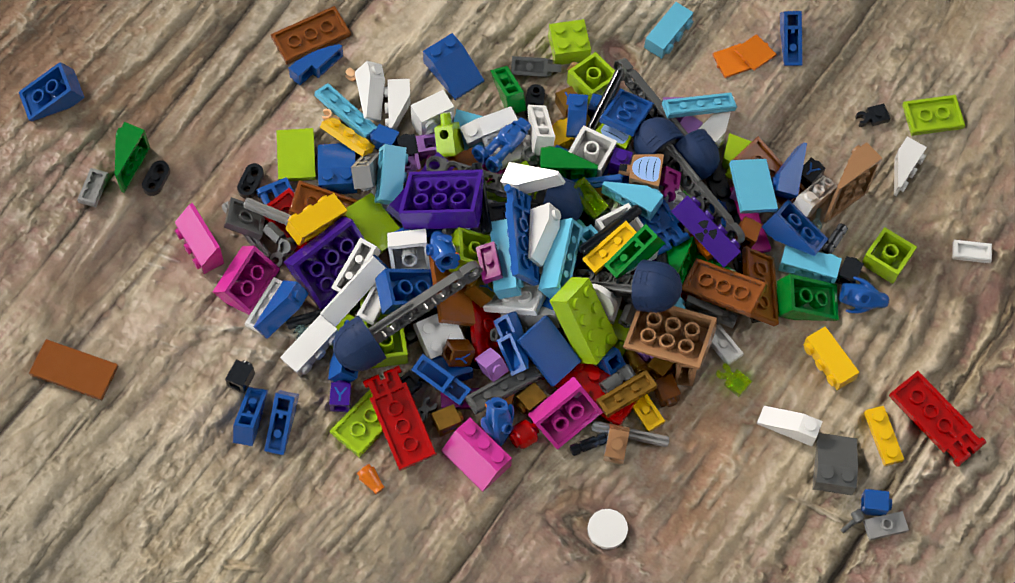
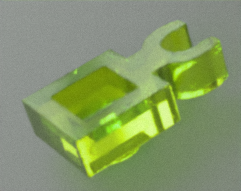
[716,363,752,397]

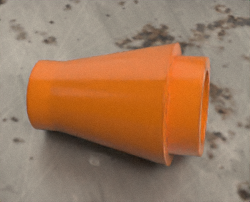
[357,464,385,495]

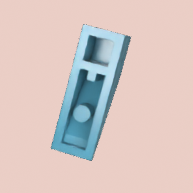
[602,181,663,220]

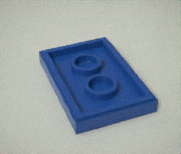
[599,89,654,137]
[517,316,581,386]

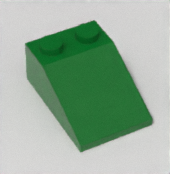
[115,122,150,193]
[539,146,598,180]
[777,274,839,321]

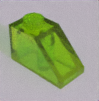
[573,177,609,219]

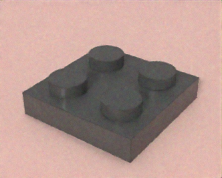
[224,197,265,240]

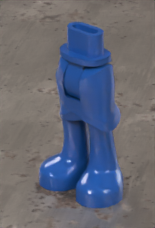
[472,118,531,173]

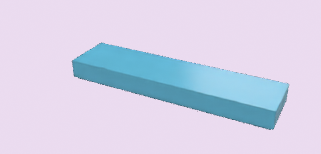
[314,83,377,139]
[662,93,737,119]

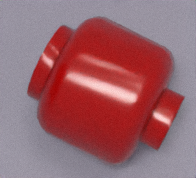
[509,420,539,449]

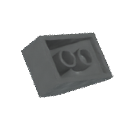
[812,433,858,495]

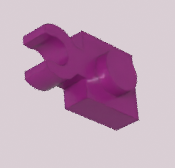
[660,166,681,202]

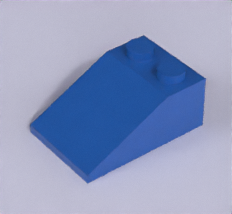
[423,33,484,100]
[19,62,85,122]
[318,143,357,194]
[762,199,828,256]
[375,269,437,314]

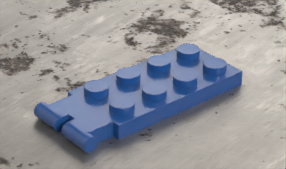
[620,175,690,256]
[504,184,540,286]

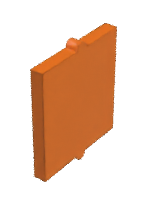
[734,34,777,71]
[712,43,752,78]

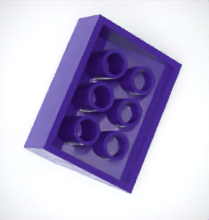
[399,170,484,229]
[284,216,365,309]

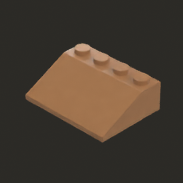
[823,142,882,223]
[623,306,717,370]

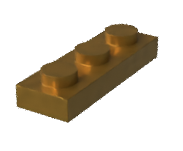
[596,370,657,418]

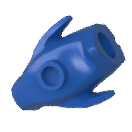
[426,231,460,272]
[839,277,890,313]
[481,397,514,446]

